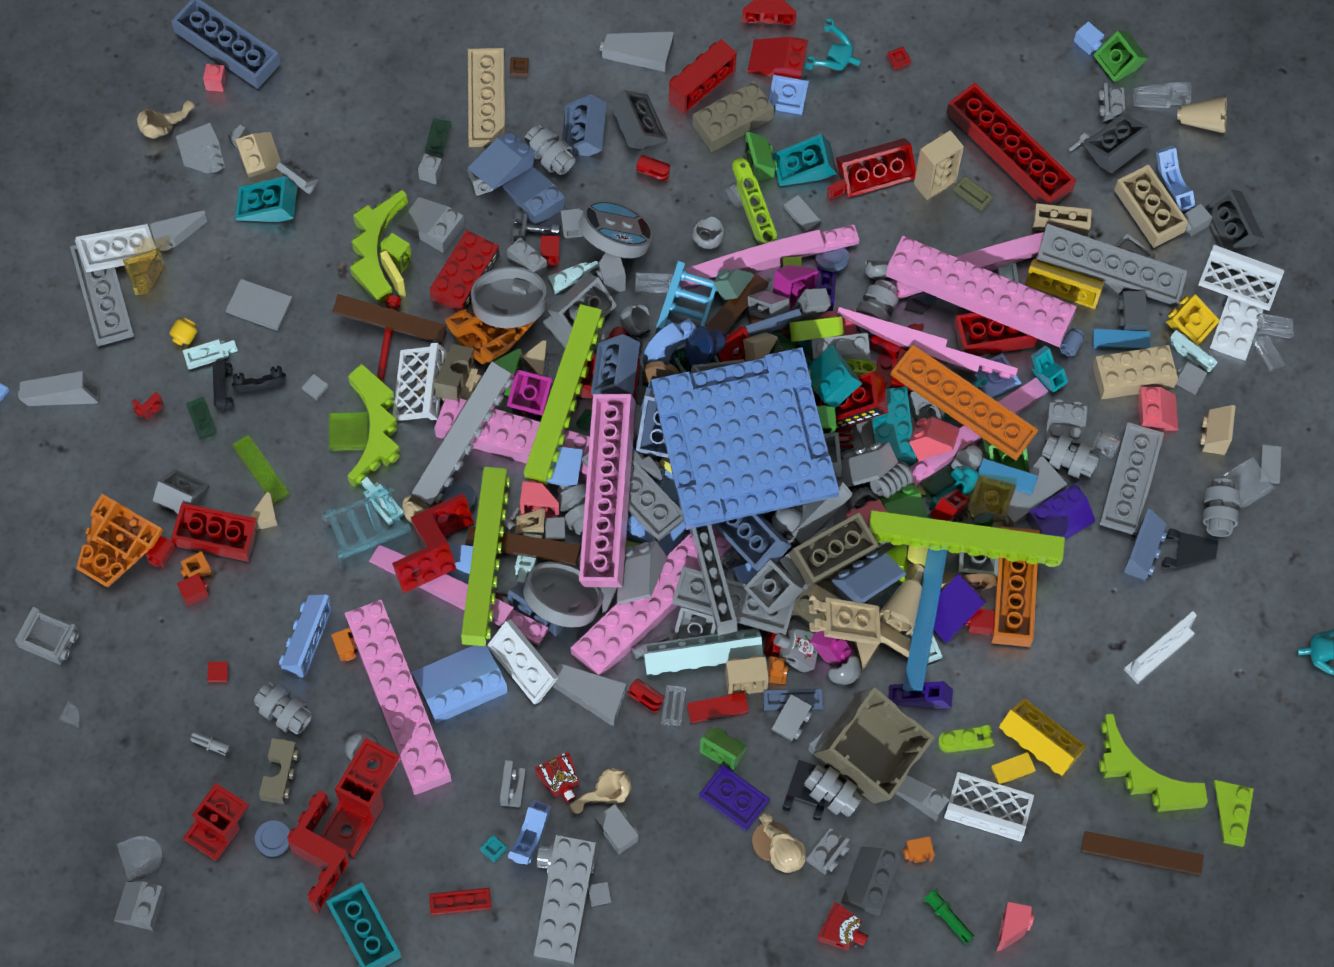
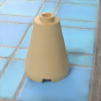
[1177,96,1227,133]
[879,578,923,635]

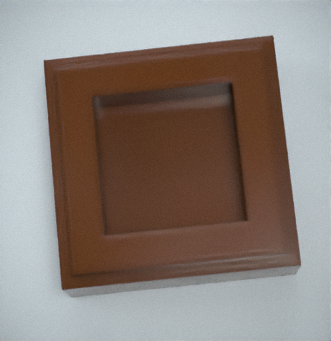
[510,57,529,77]

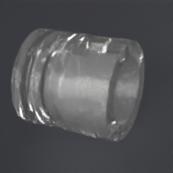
[1092,429,1121,459]

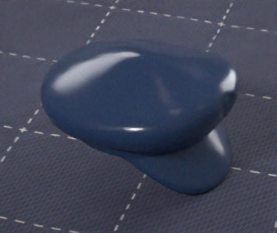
[685,326,726,366]

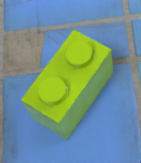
[381,233,412,275]

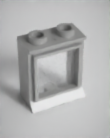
[15,607,79,665]

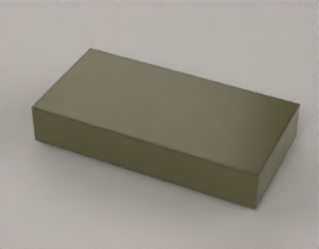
[953,176,994,212]

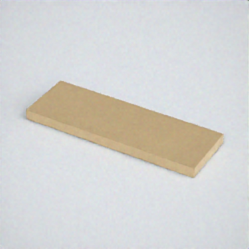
[468,48,505,147]

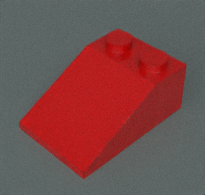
[747,37,808,79]

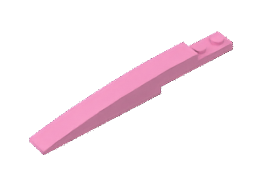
[679,225,860,289]
[890,227,1065,300]
[836,307,1018,379]
[907,378,1048,487]
[369,545,548,646]

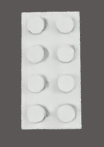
[75,224,159,272]
[1210,284,1267,361]
[487,619,559,704]

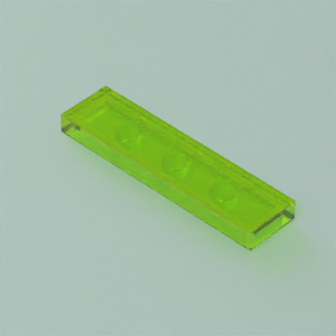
[232,435,290,505]

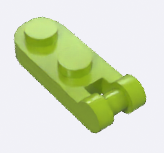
[938,725,995,752]

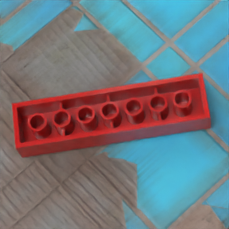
[946,82,1076,205]

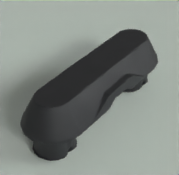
[213,359,234,411]
[231,366,286,393]

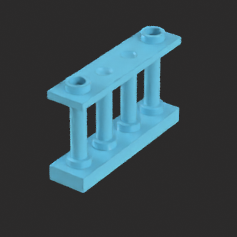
[655,261,718,334]

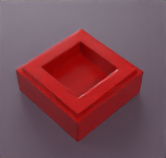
[887,46,911,70]
[827,179,847,200]
[207,661,228,683]

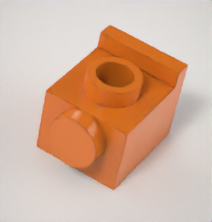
[180,551,212,580]
[331,628,357,661]
[767,656,788,685]
[903,836,935,863]

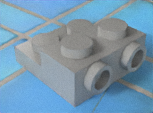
[1045,400,1087,446]

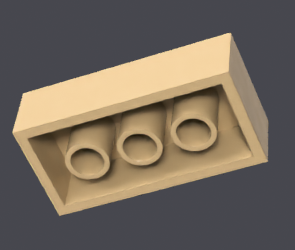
[914,130,964,200]
[1114,164,1188,248]
[1093,345,1178,400]

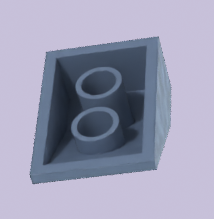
[468,131,536,190]
[503,167,565,225]

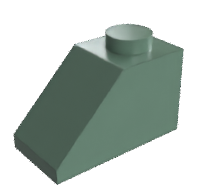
[713,269,754,300]

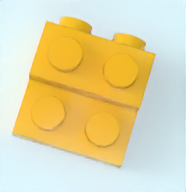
[1166,294,1220,345]

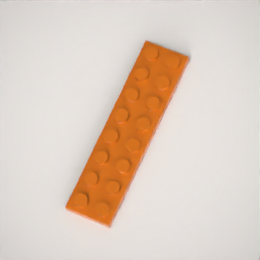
[890,345,1038,461]

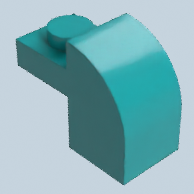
[1031,346,1068,392]

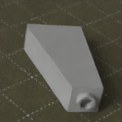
[600,32,674,72]
[18,371,99,406]
[1000,456,1067,528]
[784,481,853,545]
[553,663,626,726]

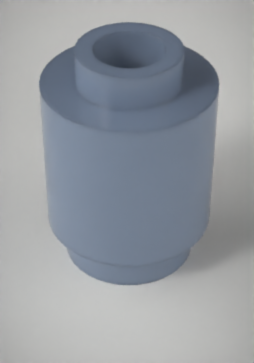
[1059,328,1084,356]

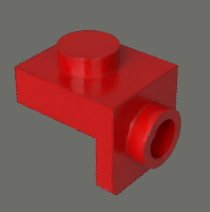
[132,392,164,419]

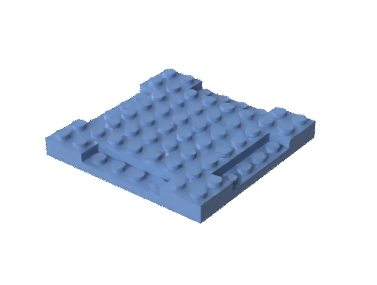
[651,347,839,530]

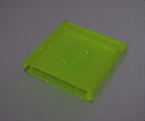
[329,412,368,451]

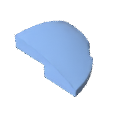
[448,545,473,584]

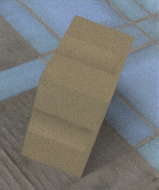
[813,687,935,804]

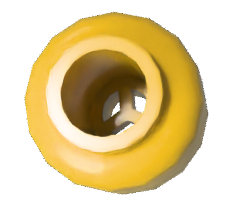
[169,317,198,346]

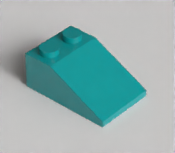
[773,134,837,186]
[235,176,297,222]
[808,344,862,408]

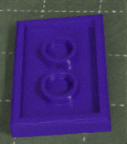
[933,574,987,643]
[699,764,771,831]

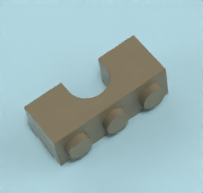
[433,344,474,401]
[259,738,300,804]

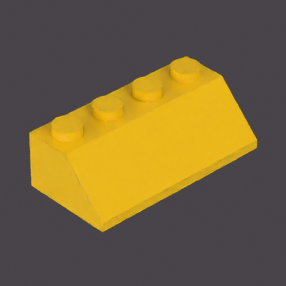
[1025,259,1105,309]
[999,698,1087,776]

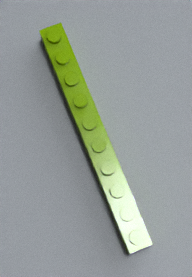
[524,304,605,485]
[461,467,510,646]
[868,510,1065,567]

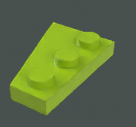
[1213,780,1254,847]

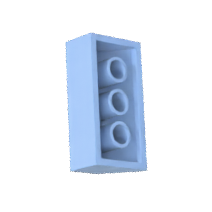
[279,594,332,679]

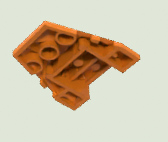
[445,309,538,364]
[76,494,164,587]

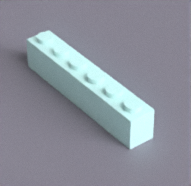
[642,628,763,675]

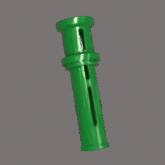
[923,888,975,945]

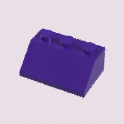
[1026,483,1095,540]

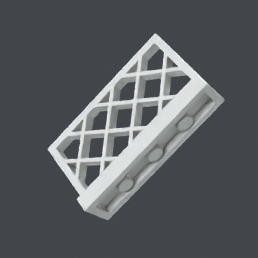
[1198,245,1285,311]
[392,343,446,421]
[1124,611,1197,684]
[944,772,1034,842]

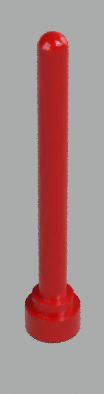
[377,295,401,381]

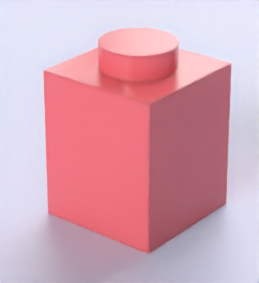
[203,64,227,92]

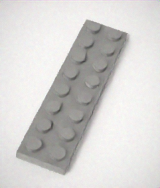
[1036,224,1187,306]

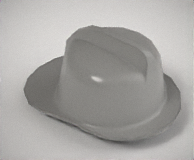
[908,391,945,421]

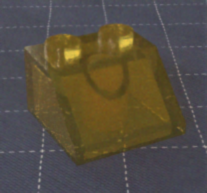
[123,248,165,296]
[967,476,1016,523]

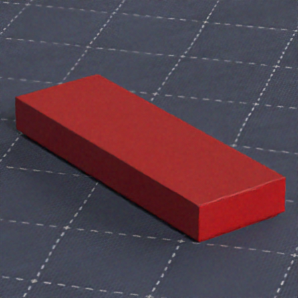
[687,692,749,724]
[429,887,492,915]

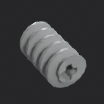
[870,461,913,498]

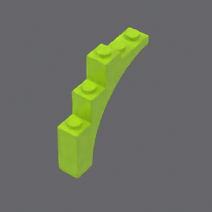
[350,190,408,306]
[347,364,400,487]
[1099,714,1208,812]

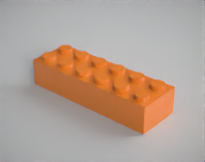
[991,526,1040,647]

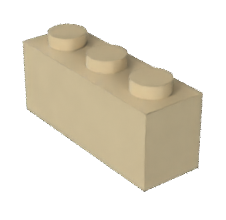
[1032,203,1092,236]

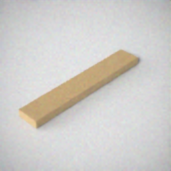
[809,584,911,657]

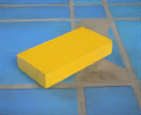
[991,752,1036,785]

